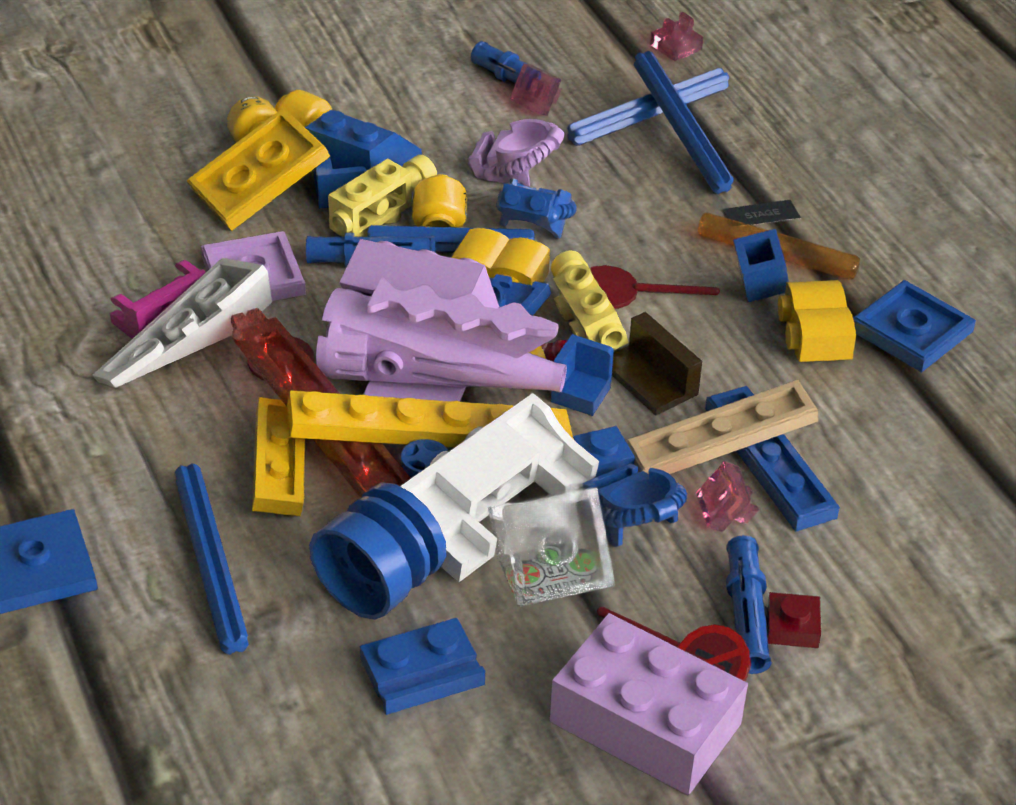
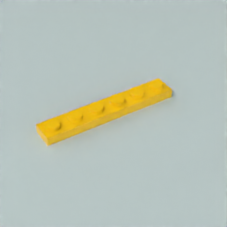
[287,391,573,448]

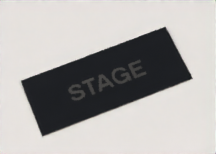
[723,200,801,228]

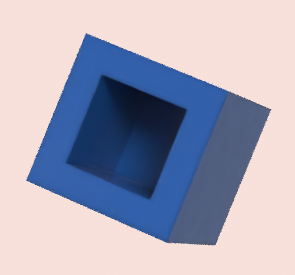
[733,229,789,302]

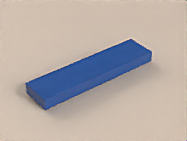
[705,386,840,532]

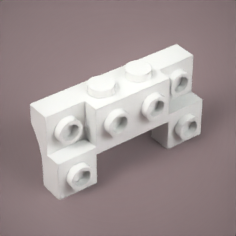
[400,393,599,582]

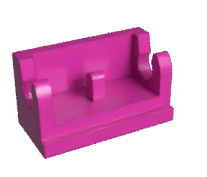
[110,260,206,339]

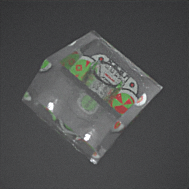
[488,487,616,606]

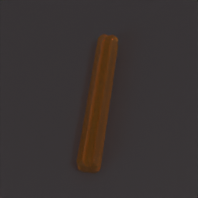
[697,212,860,280]

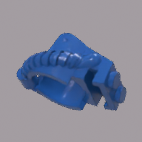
[496,179,577,239]
[582,463,687,547]

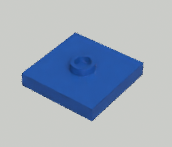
[853,280,976,373]
[0,509,98,614]

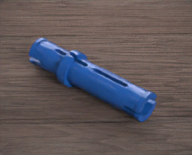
[306,233,436,267]
[726,535,772,674]

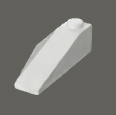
[92,258,272,388]

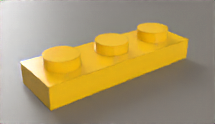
[252,397,305,517]

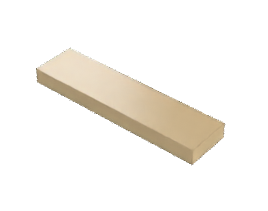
[625,380,818,474]

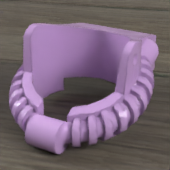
[468,119,564,187]

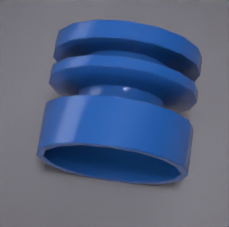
[309,482,447,620]

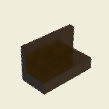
[612,312,703,415]

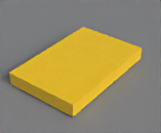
[186,107,330,231]

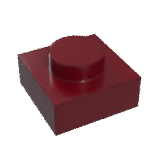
[767,592,821,648]

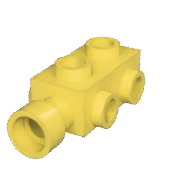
[328,154,437,237]
[551,250,629,351]

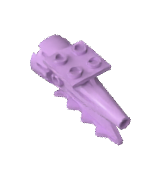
[316,277,567,401]

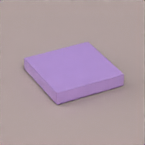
[201,231,306,301]

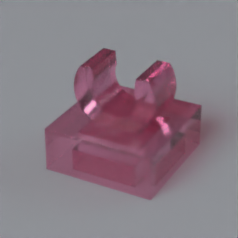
[650,12,704,62]
[510,63,562,116]
[696,461,759,532]

